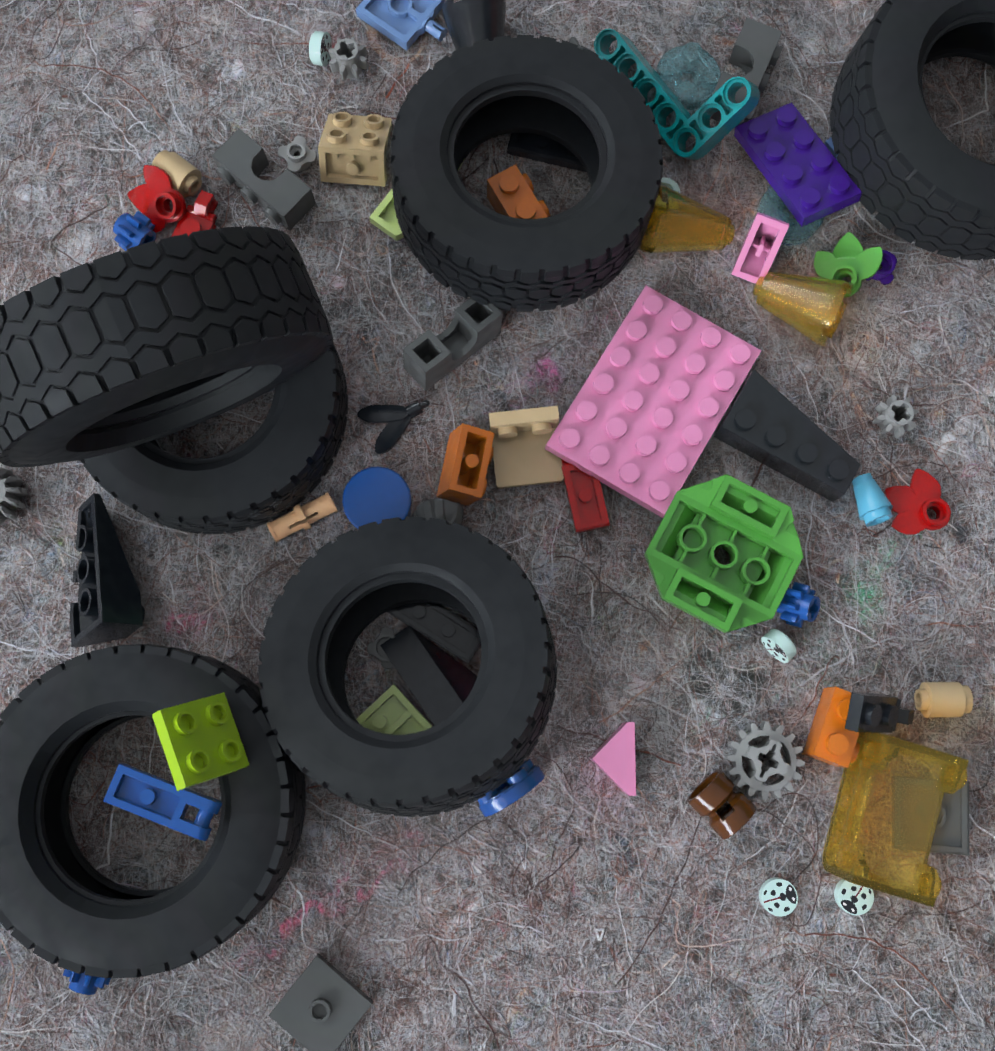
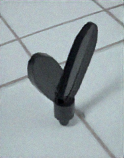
[357,400,430,454]

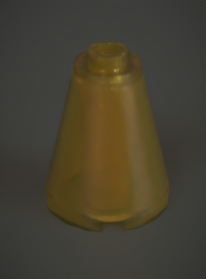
[640,185,735,253]
[753,272,853,347]

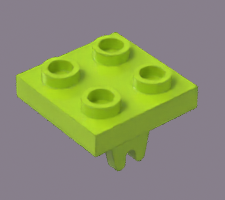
[152,692,249,791]

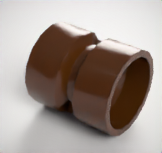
[687,769,756,840]

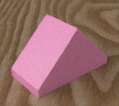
[731,212,790,286]
[590,722,636,796]

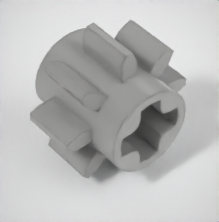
[328,37,368,81]
[872,394,919,439]

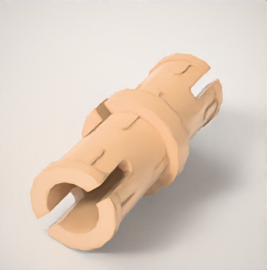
[267,492,338,542]

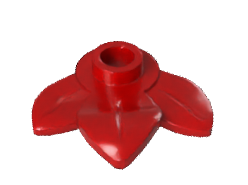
[127,165,186,233]
[884,469,951,535]

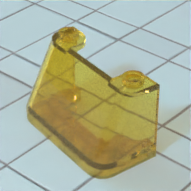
[822,732,969,907]

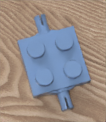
[356,0,447,51]

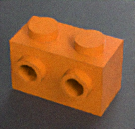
[487,164,550,219]
[436,423,495,506]
[802,686,860,768]

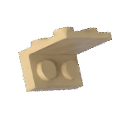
[318,112,392,187]
[489,406,564,489]

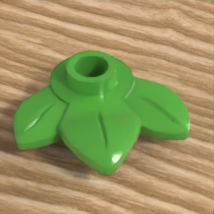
[814,232,883,298]

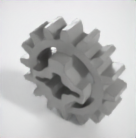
[724,721,805,800]

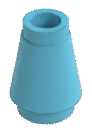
[852,473,893,526]

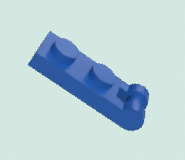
[103,763,223,841]

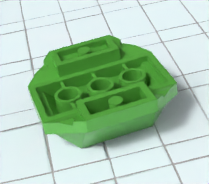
[644,474,804,633]

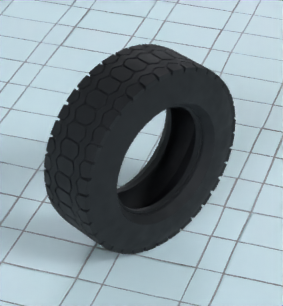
[830,0,995,260]
[0,226,333,468]
[0,644,306,979]

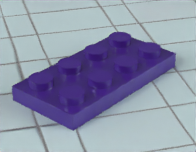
[734,102,862,227]

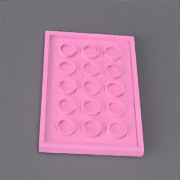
[545,285,762,518]

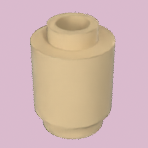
[152,150,202,198]
[914,682,973,718]

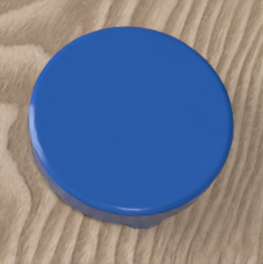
[342,467,412,530]
[477,759,545,817]

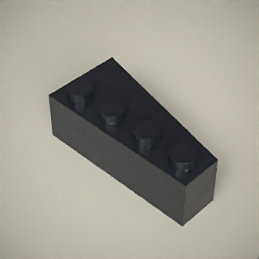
[714,369,861,502]

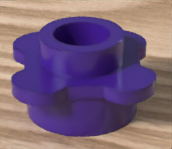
[866,250,897,285]

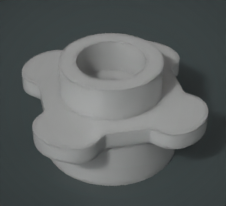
[278,136,317,173]

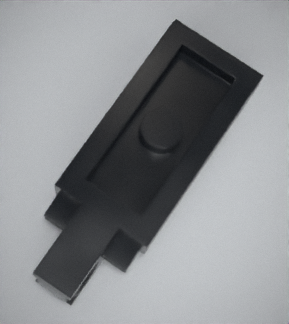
[845,692,915,733]

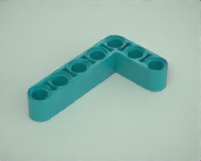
[594,28,760,160]

